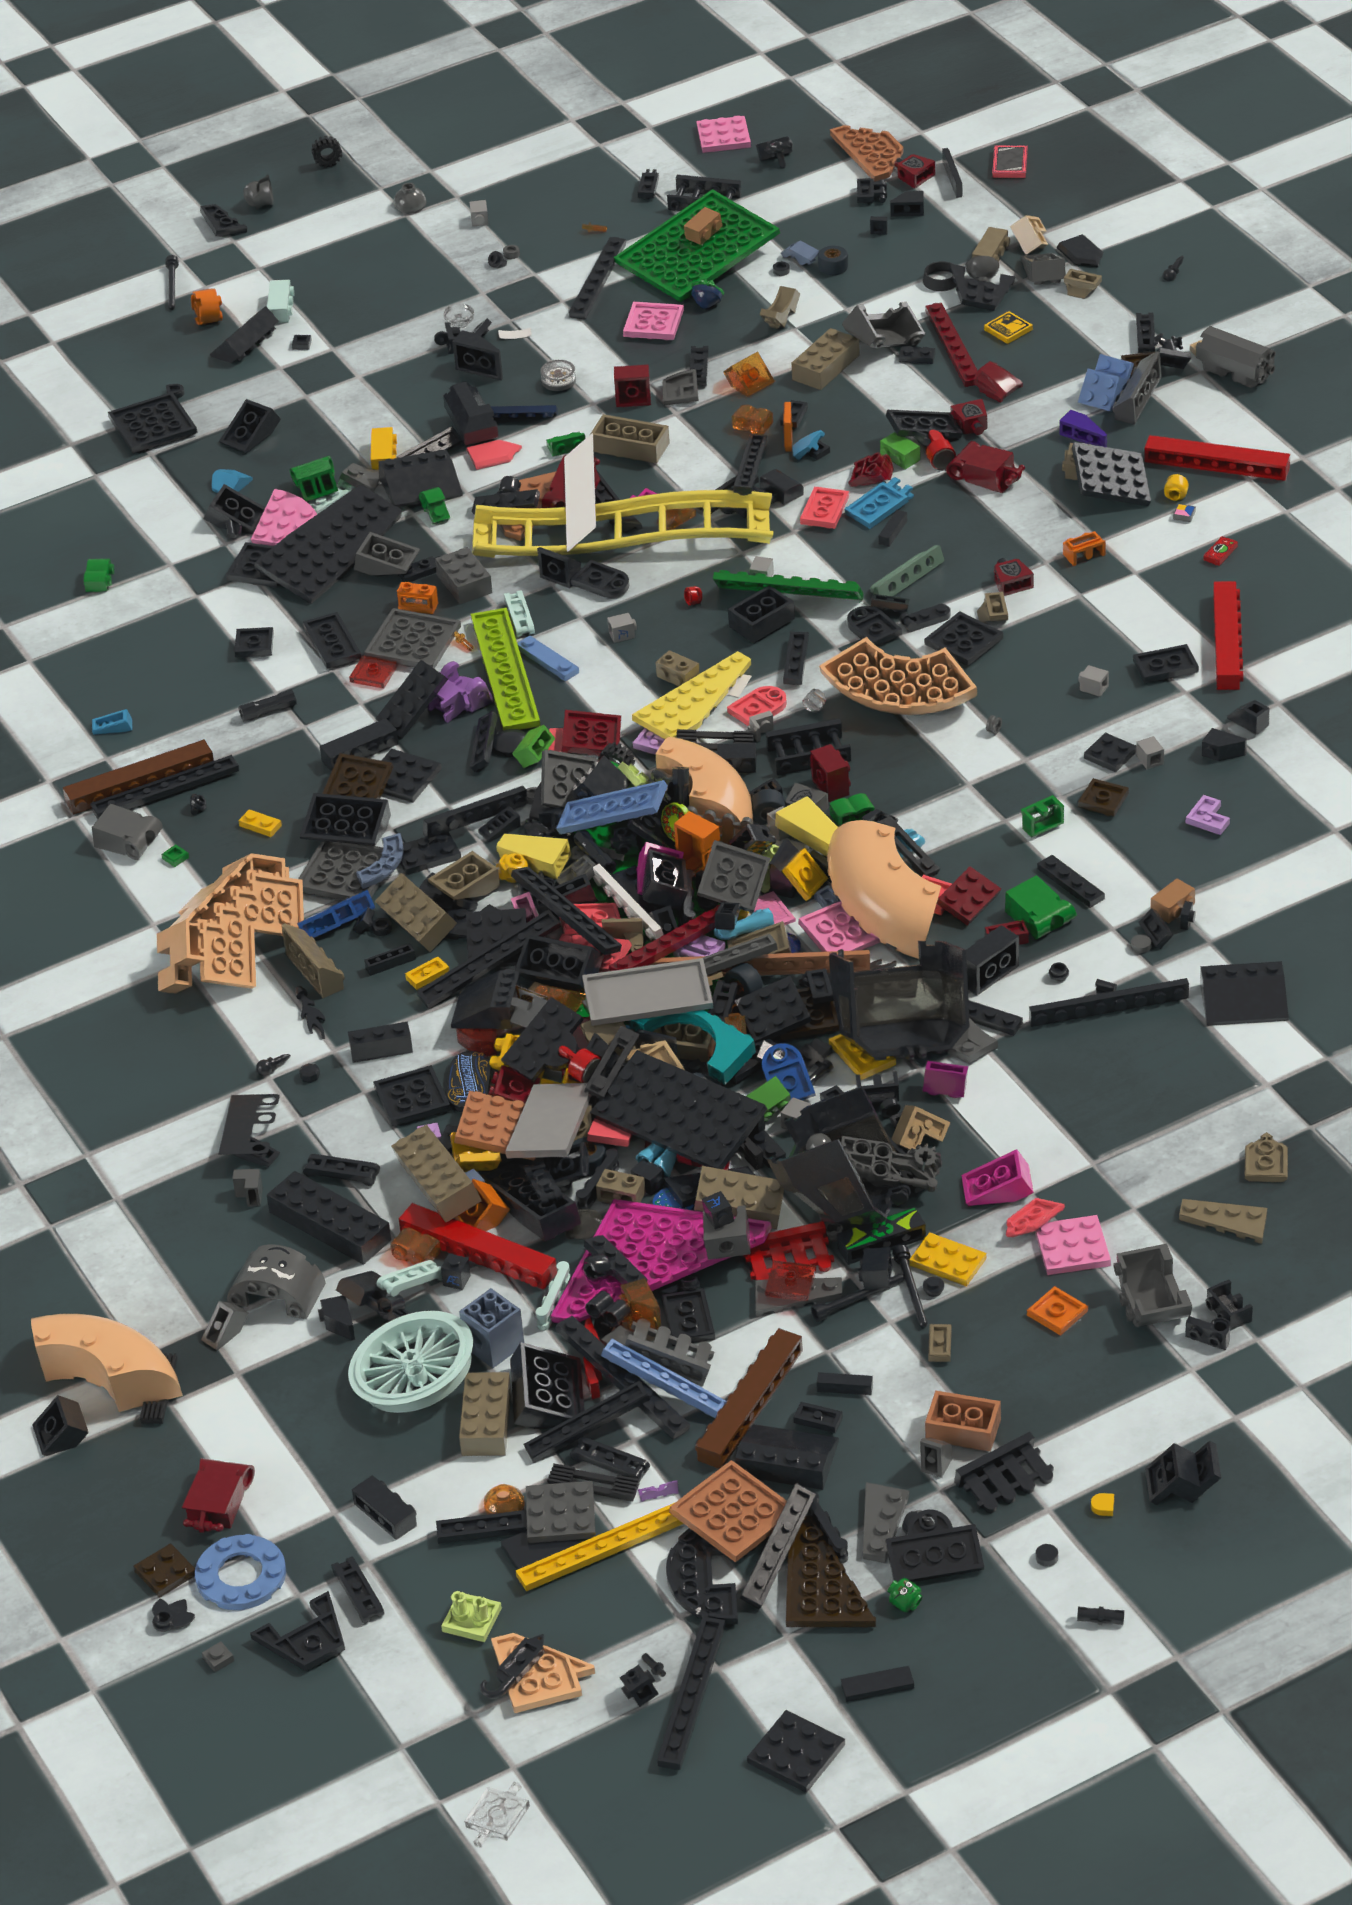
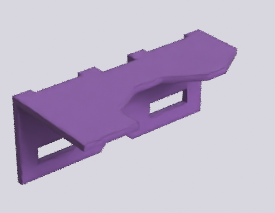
[638,1481,679,1501]

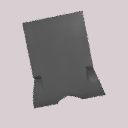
[92,804,163,860]

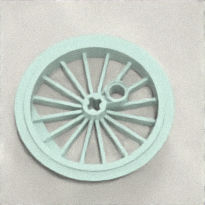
[348,1311,473,1413]

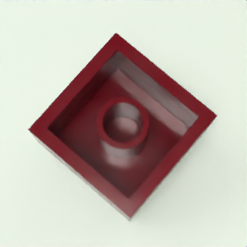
[614,364,651,407]
[810,744,851,802]

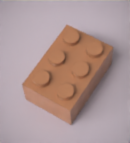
[925,1390,1001,1452]

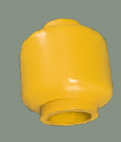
[1164,474,1189,501]

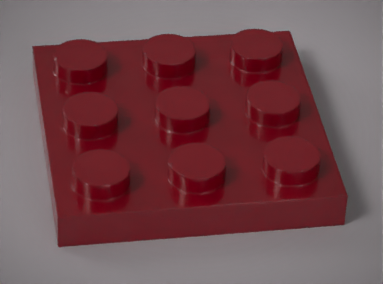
[561,710,622,756]

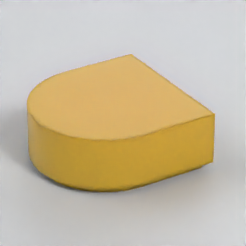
[1091,1493,1114,1516]

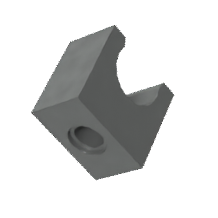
[703,1205,751,1259]

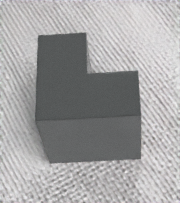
[233,1169,263,1206]

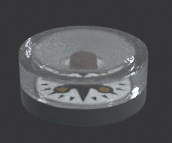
[541,360,576,391]

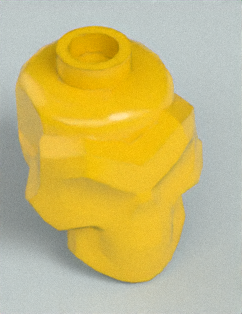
[496,853,528,883]

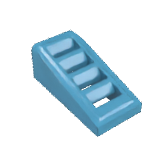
[92,709,132,735]

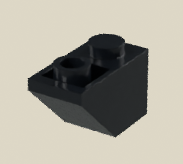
[1227,700,1270,735]

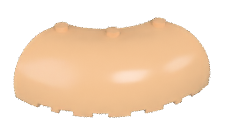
[819,637,977,715]
[656,737,753,835]
[827,820,941,959]
[31,1314,183,1412]

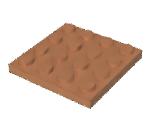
[454,1091,535,1160]
[669,1460,787,1562]

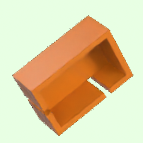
[674,811,720,877]

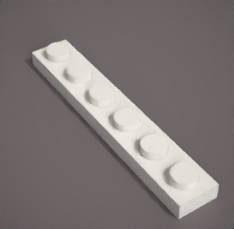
[593,864,663,940]

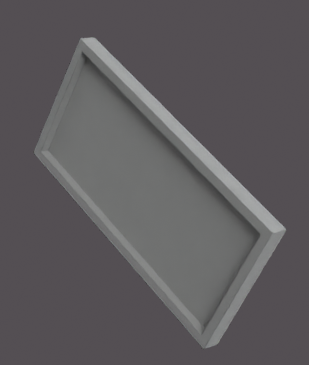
[582,958,713,1026]
[505,1083,593,1158]

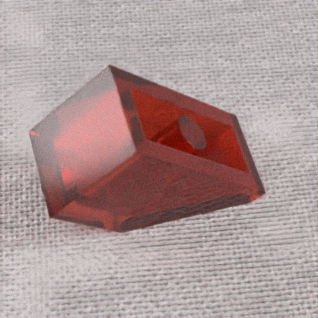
[456,1029,498,1056]

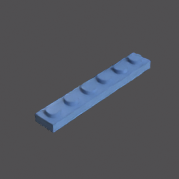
[601,1339,727,1418]

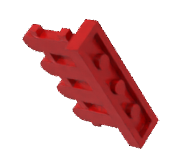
[743,1221,834,1280]

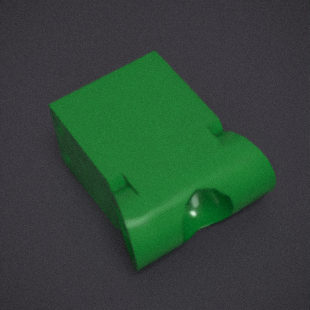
[290,456,338,502]
[1005,875,1077,940]

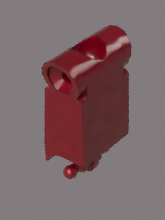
[946,441,1025,493]
[541,455,600,508]
[182,1458,255,1533]

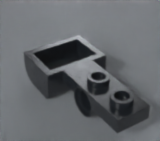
[733,469,804,518]
[336,1271,411,1321]

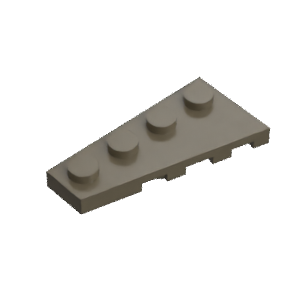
[1179,1199,1267,1244]

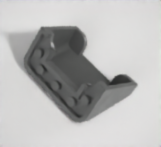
[842,301,926,349]

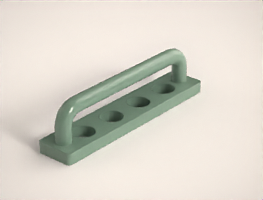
[870,545,944,596]

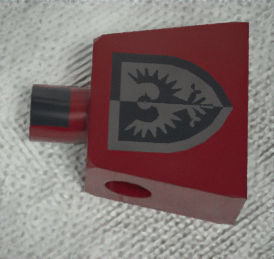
[894,154,935,188]
[950,399,988,435]
[994,558,1034,596]

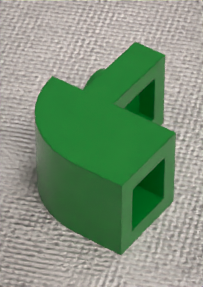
[419,487,450,524]

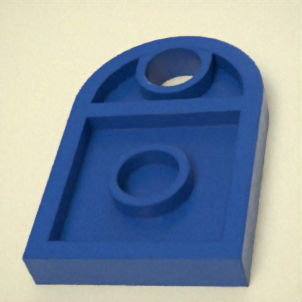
[762,1043,816,1100]

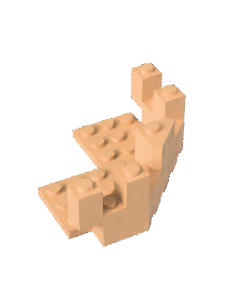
[157,853,304,994]

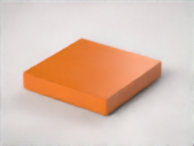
[784,402,792,452]
[1027,1286,1088,1336]

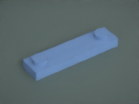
[517,635,579,682]

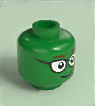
[887,1578,923,1612]

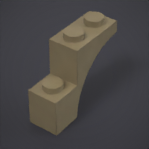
[760,286,800,329]

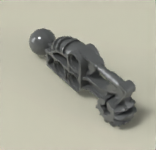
[806,1133,942,1192]

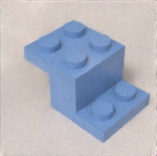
[1078,354,1134,412]

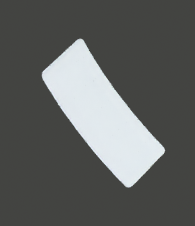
[498,328,532,339]

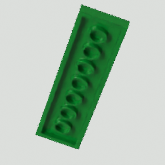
[713,570,864,601]

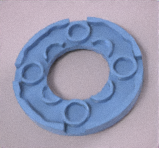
[195,1534,286,1610]

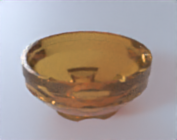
[484,1484,525,1514]

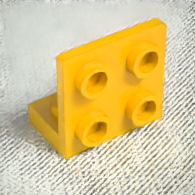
[450,1132,501,1172]

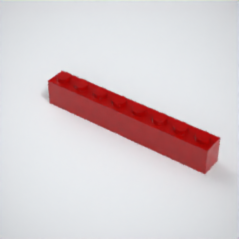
[1144,435,1290,481]
[1213,581,1243,690]
[399,1203,557,1290]

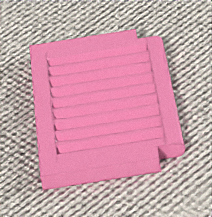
[754,891,796,925]

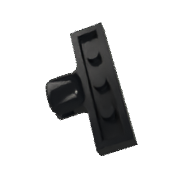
[472,476,541,515]
[583,1235,648,1291]

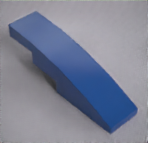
[297,890,376,938]

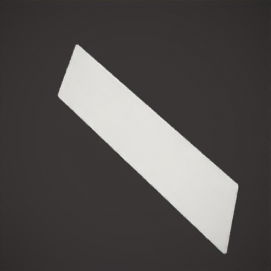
[564,433,596,552]

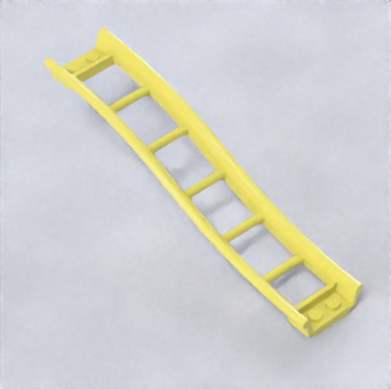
[472,490,773,558]

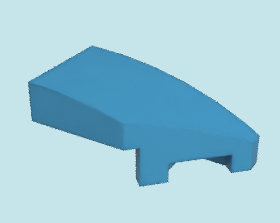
[792,430,825,460]

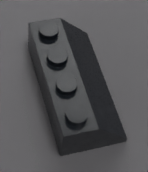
[210,306,279,363]

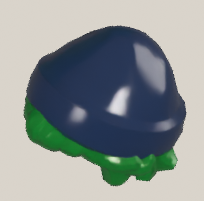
[691,279,724,309]

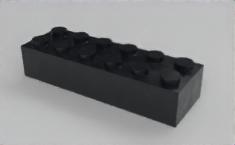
[267,1171,391,1265]

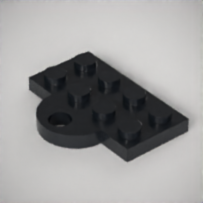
[885,1509,984,1582]

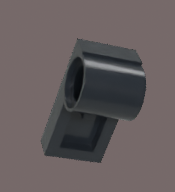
[1185,1316,1230,1351]

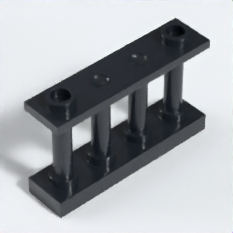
[667,174,742,211]
[766,719,851,775]

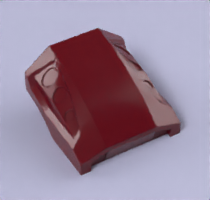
[973,361,1023,403]
[848,452,894,487]

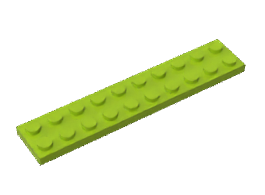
[471,608,541,730]

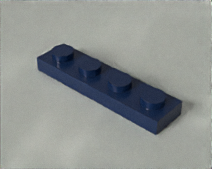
[491,405,558,419]

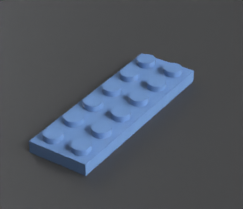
[556,780,668,834]

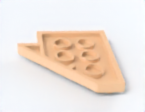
[491,1633,595,1713]

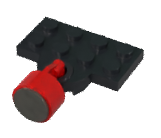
[885,409,963,470]
[501,997,601,1083]

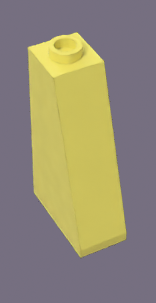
[775,796,838,857]
[496,834,571,879]

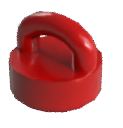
[684,586,703,605]

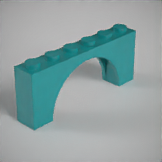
[628,1010,756,1085]

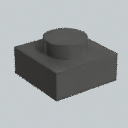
[202,1641,234,1672]

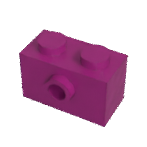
[923,1061,968,1098]

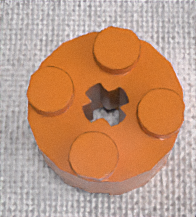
[191,288,223,325]

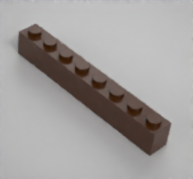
[63,739,214,815]
[695,1328,803,1469]

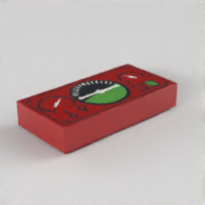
[1204,536,1238,566]

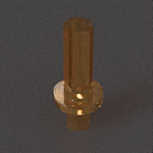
[582,222,607,232]
[454,631,474,651]

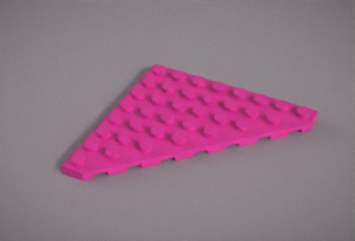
[551,1199,772,1323]

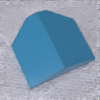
[212,469,253,493]

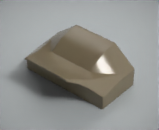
[1064,269,1102,299]
[977,592,1008,622]

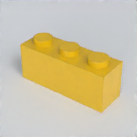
[371,427,397,470]

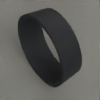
[923,261,956,291]

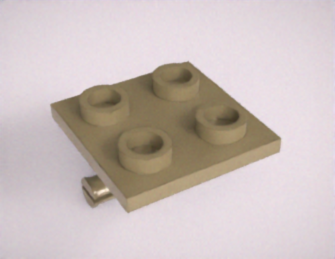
[602,918,644,952]

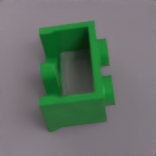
[1020,795,1064,838]

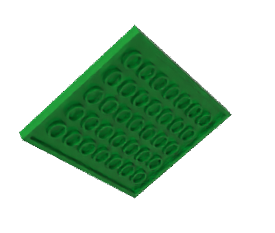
[614,189,780,302]

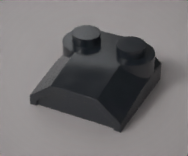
[546,1142,589,1193]

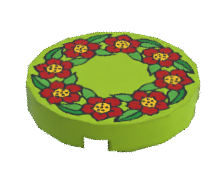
[661,802,689,841]

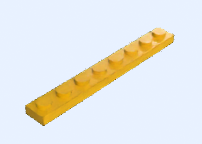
[516,1503,684,1592]

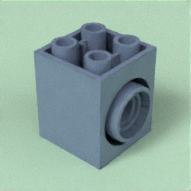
[459,1288,524,1368]

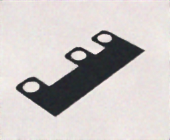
[218,1094,280,1155]

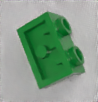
[546,431,586,457]

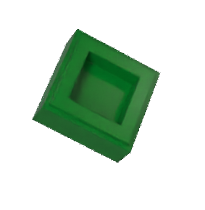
[161,845,189,867]

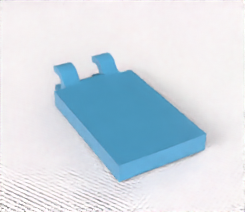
[844,477,914,529]

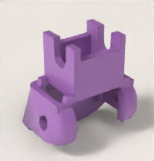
[427,661,493,723]

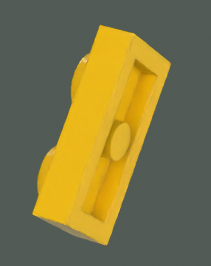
[238,809,282,837]
[405,957,450,990]

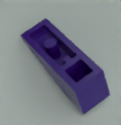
[1059,409,1107,447]

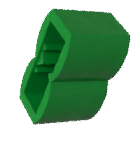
[84,559,115,592]
[830,793,874,827]

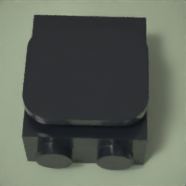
[572,756,631,800]

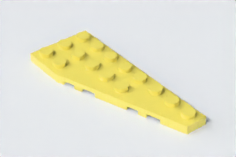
[632,651,751,739]

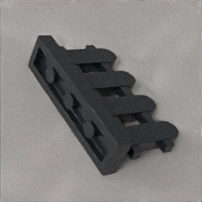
[954,1432,1054,1513]

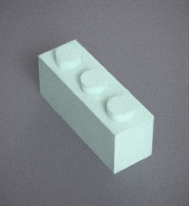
[267,280,294,323]

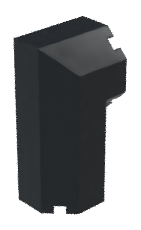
[443,382,498,446]

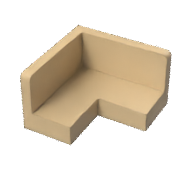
[1010,215,1048,255]
[892,1105,950,1150]

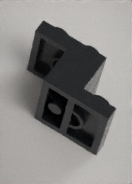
[1145,1441,1222,1505]

